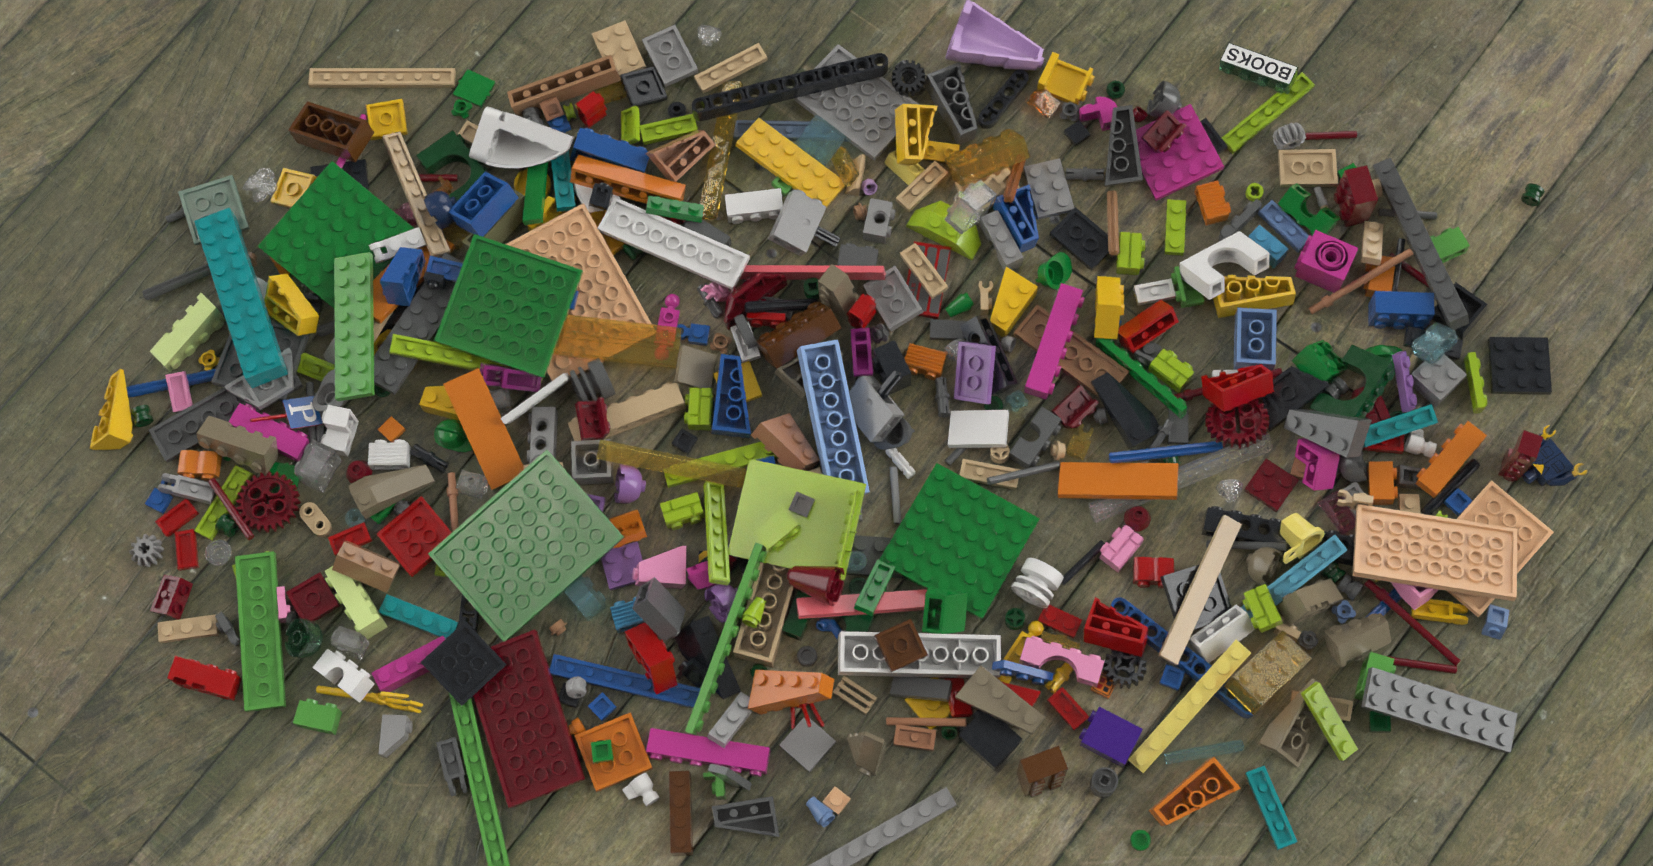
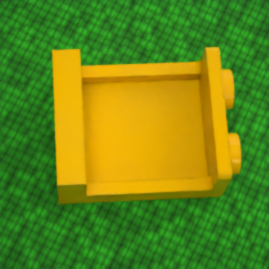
[1037,52,1095,105]

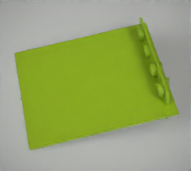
[728,459,866,580]

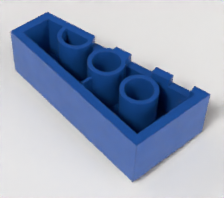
[570,128,649,173]
[711,354,751,438]

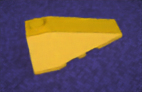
[90,369,133,450]

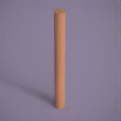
[886,717,967,727]

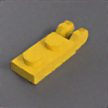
[1411,599,1468,625]

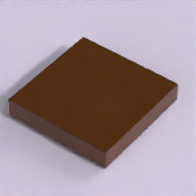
[874,619,928,673]

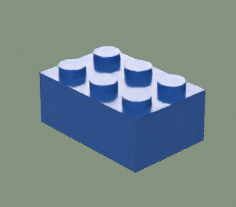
[449,172,518,237]
[1368,291,1435,329]

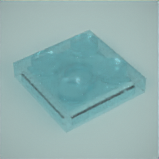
[795,115,846,166]

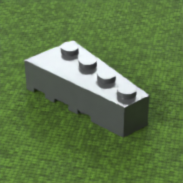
[924,62,977,145]
[1104,105,1143,187]
[1284,409,1372,458]

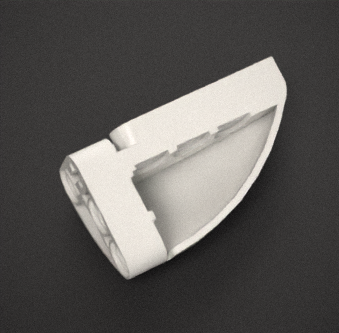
[469,106,574,168]

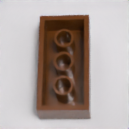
[288,101,374,162]
[756,302,841,368]
[1016,746,1068,798]

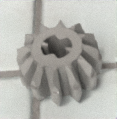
[1273,123,1306,150]
[129,534,164,568]

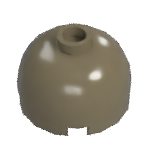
[1246,547,1283,586]

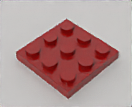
[377,496,452,577]

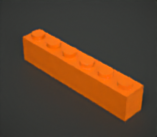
[570,154,686,204]

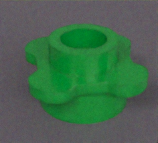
[451,99,472,119]

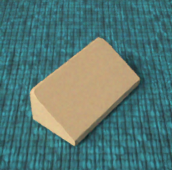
[845,154,866,196]

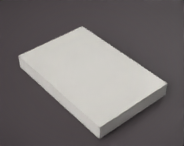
[948,410,1009,448]

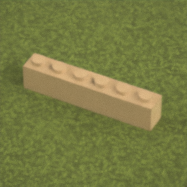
[568,382,686,441]

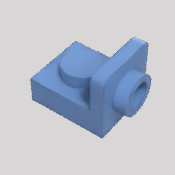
[1482,604,1509,639]

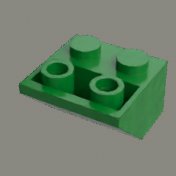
[1291,340,1347,384]
[922,587,968,634]

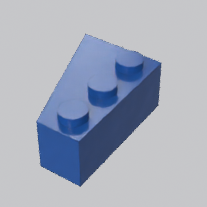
[993,184,1039,253]
[380,247,426,306]

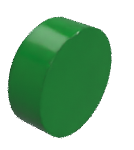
[1130,830,1151,851]

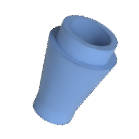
[806,797,835,827]

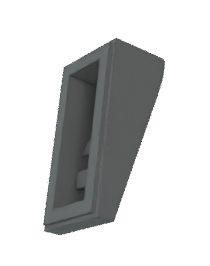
[1394,465,1423,490]

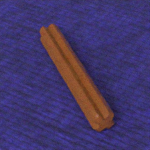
[1003,154,1026,203]

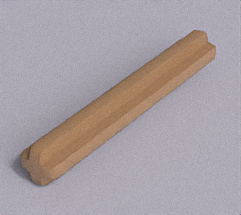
[1107,190,1119,255]

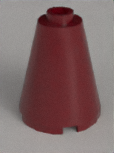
[787,566,844,606]

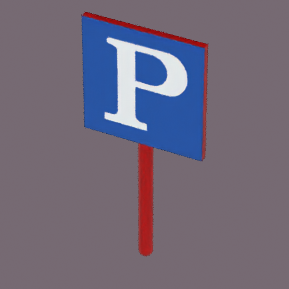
[250,396,323,430]

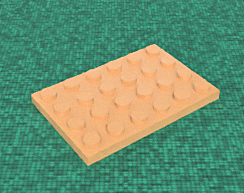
[1447,480,1554,617]

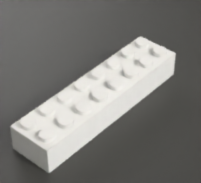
[838,631,1001,678]

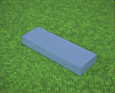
[1258,200,1309,252]

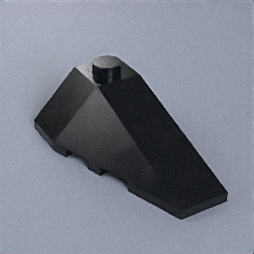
[1091,372,1160,449]
[674,615,741,700]

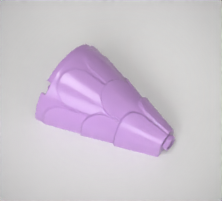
[946,0,1044,71]

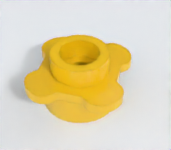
[198,350,220,371]

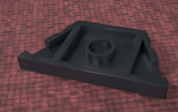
[1261,366,1330,431]

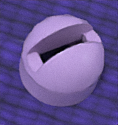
[861,178,877,195]

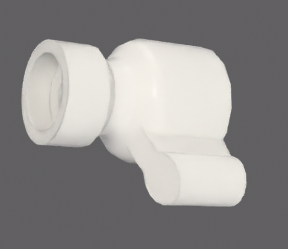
[1404,429,1437,458]
[622,773,660,807]

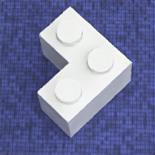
[321,405,359,457]

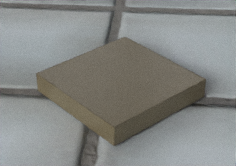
[674,345,716,388]

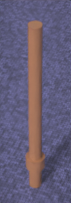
[1308,248,1414,315]
[446,472,459,532]

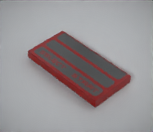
[906,241,951,319]

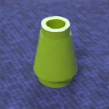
[742,597,766,628]

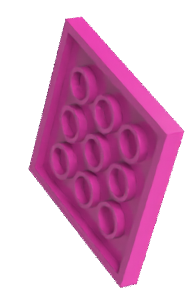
[1136,104,1224,201]

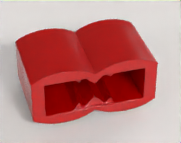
[575,91,607,128]
[847,294,876,329]
[1133,557,1174,588]

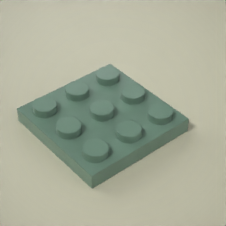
[178,175,250,245]

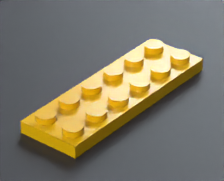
[735,118,847,208]

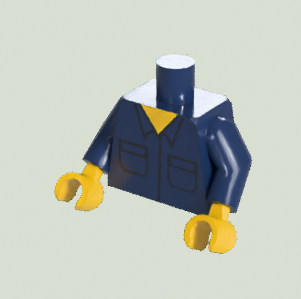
[1522,425,1588,486]

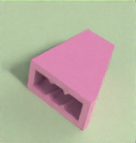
[632,546,686,589]

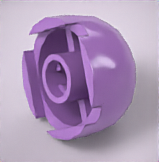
[614,464,646,504]
[704,584,738,623]

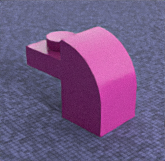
[1078,97,1118,131]

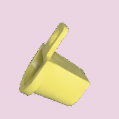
[1280,513,1325,564]

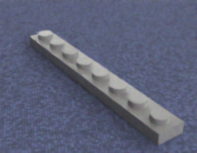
[809,787,957,866]

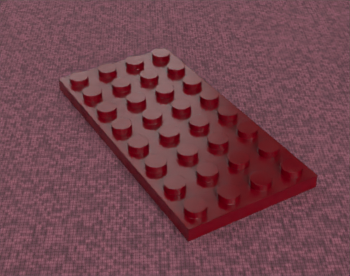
[473,629,585,808]

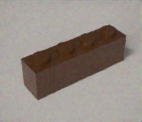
[669,770,693,856]

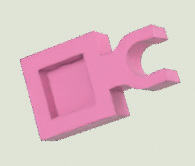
[700,282,729,302]
[276,586,290,623]

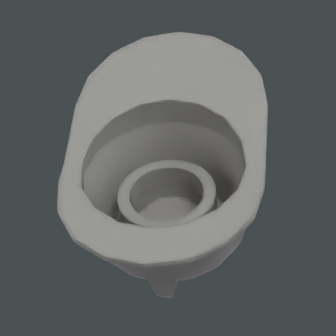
[312,369,344,411]

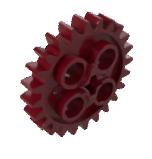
[1205,399,1269,449]
[236,471,301,533]

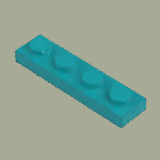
[551,150,576,212]
[1363,404,1438,448]
[378,594,458,638]
[1245,765,1298,850]

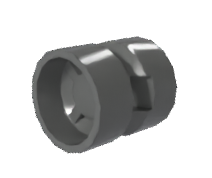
[1090,767,1118,798]

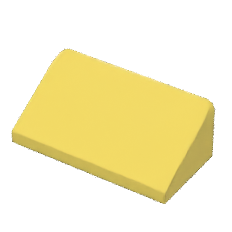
[885,150,925,185]

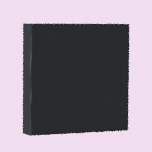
[620,66,667,107]

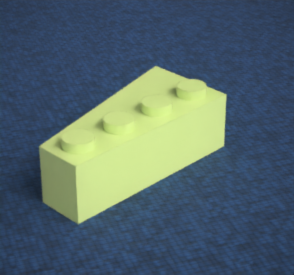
[150,293,226,372]
[325,566,388,640]

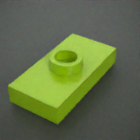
[621,106,640,145]

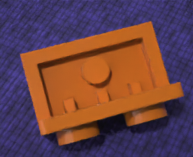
[609,510,647,549]

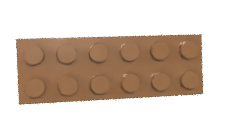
[1013,304,1129,398]

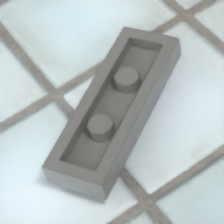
[707,692,752,748]

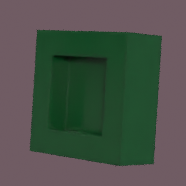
[1368,711,1391,733]

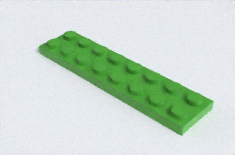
[334,252,374,401]
[235,551,286,712]

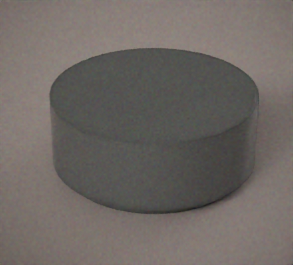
[797,646,817,667]

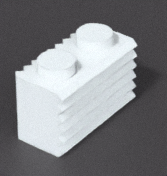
[368,439,411,470]

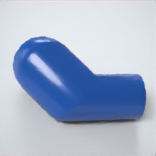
[816,618,843,640]

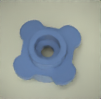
[1332,600,1356,624]

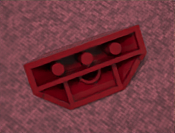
[724,273,788,330]

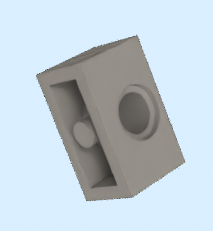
[863,198,896,244]

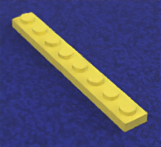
[1128,640,1251,773]

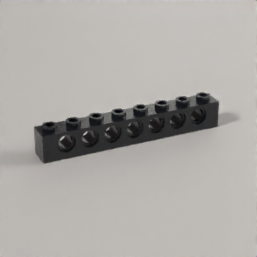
[1201,506,1355,566]

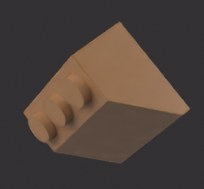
[332,541,401,593]

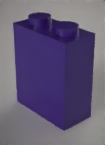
[1079,707,1143,768]

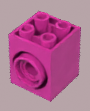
[1294,230,1358,293]

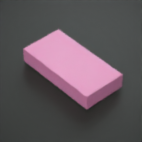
[165,371,193,412]

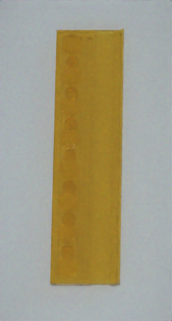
[553,315,682,369]

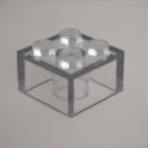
[945,180,997,234]
[294,439,342,493]

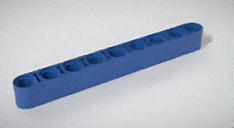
[1111,597,1258,719]

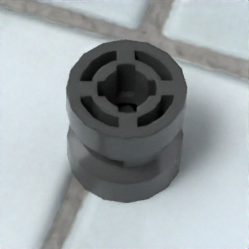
[522,107,544,125]
[1323,376,1349,400]
[1337,574,1364,601]

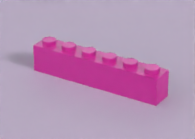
[1024,283,1085,400]
[646,728,770,777]

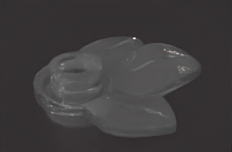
[243,168,277,202]

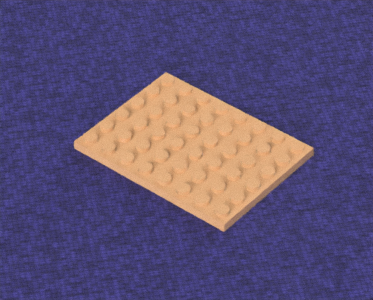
[506,203,656,381]

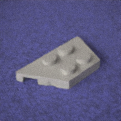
[225,348,294,410]

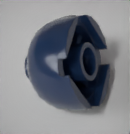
[424,191,457,230]

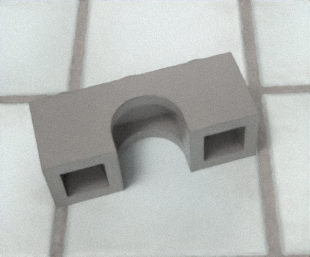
[980,210,1023,272]

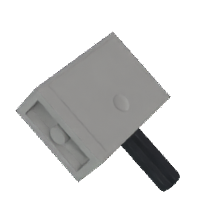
[768,189,840,256]
[849,371,904,442]

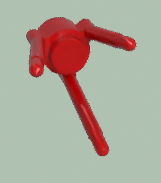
[790,703,824,730]

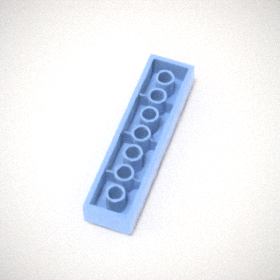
[797,340,870,495]

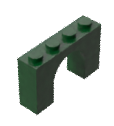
[416,130,492,201]
[1310,345,1395,419]
[782,590,874,652]

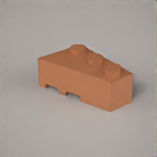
[646,130,716,182]
[751,413,820,471]

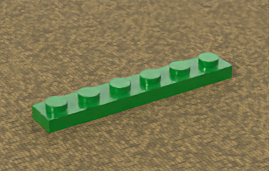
[1096,338,1187,419]

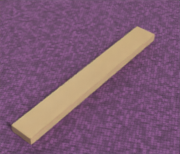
[308,68,456,88]
[382,132,450,257]
[1158,515,1242,665]

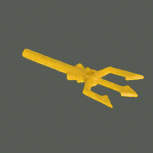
[316,685,423,713]

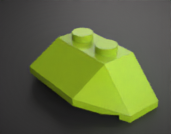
[906,201,981,260]

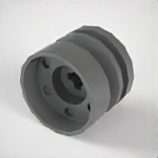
[569,358,616,401]

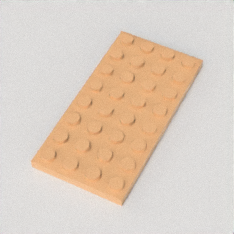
[1353,504,1517,601]

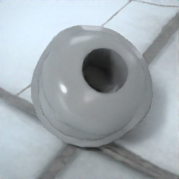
[565,676,587,699]

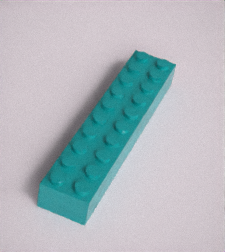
[194,207,288,388]

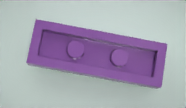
[1392,351,1417,412]

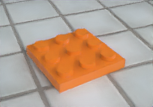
[575,712,653,792]

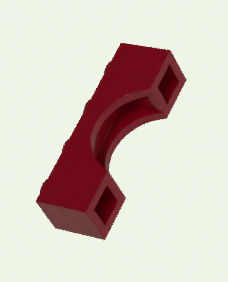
[1498,430,1543,481]

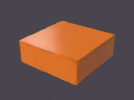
[378,416,406,443]

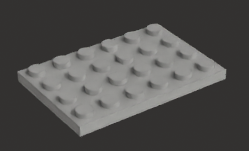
[793,44,919,161]

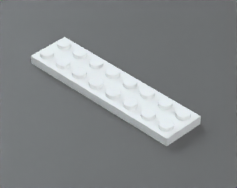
[597,197,750,290]

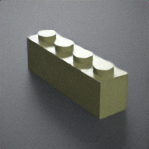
[462,189,525,249]

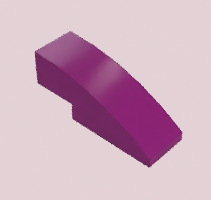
[851,328,873,377]
[480,363,542,392]

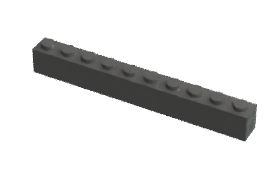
[1373,158,1469,331]

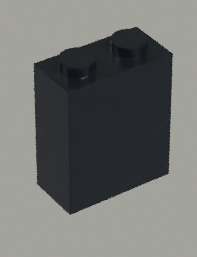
[958,710,1022,771]

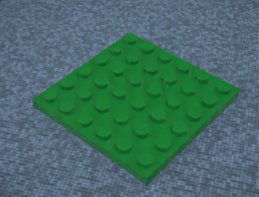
[258,161,415,309]
[434,234,583,379]
[879,463,1040,620]

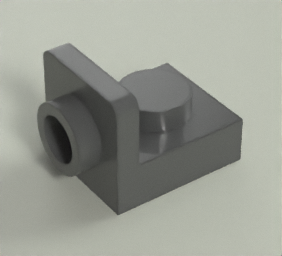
[1133,341,1162,367]

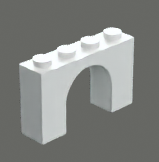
[1180,231,1269,300]

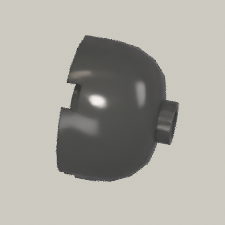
[1147,81,1182,118]
[1337,451,1368,482]

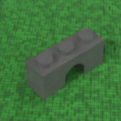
[1009,407,1062,469]

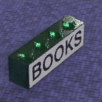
[1219,43,1298,94]

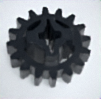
[1103,649,1147,689]

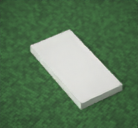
[501,373,571,424]

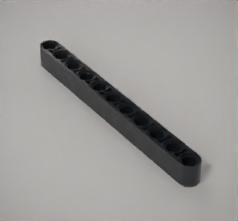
[692,53,888,121]

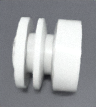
[1011,557,1064,608]

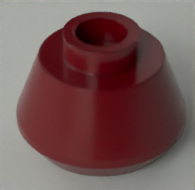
[346,460,372,484]
[1124,505,1151,532]

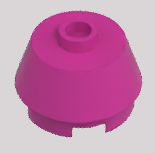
[686,561,716,590]

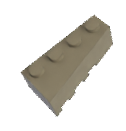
[196,416,278,475]
[955,665,1045,735]

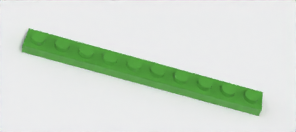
[685,542,767,735]
[449,693,510,866]

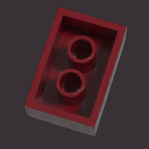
[1334,165,1378,227]

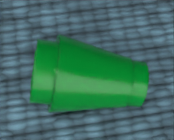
[945,292,974,318]

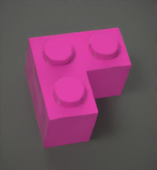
[1295,438,1340,491]

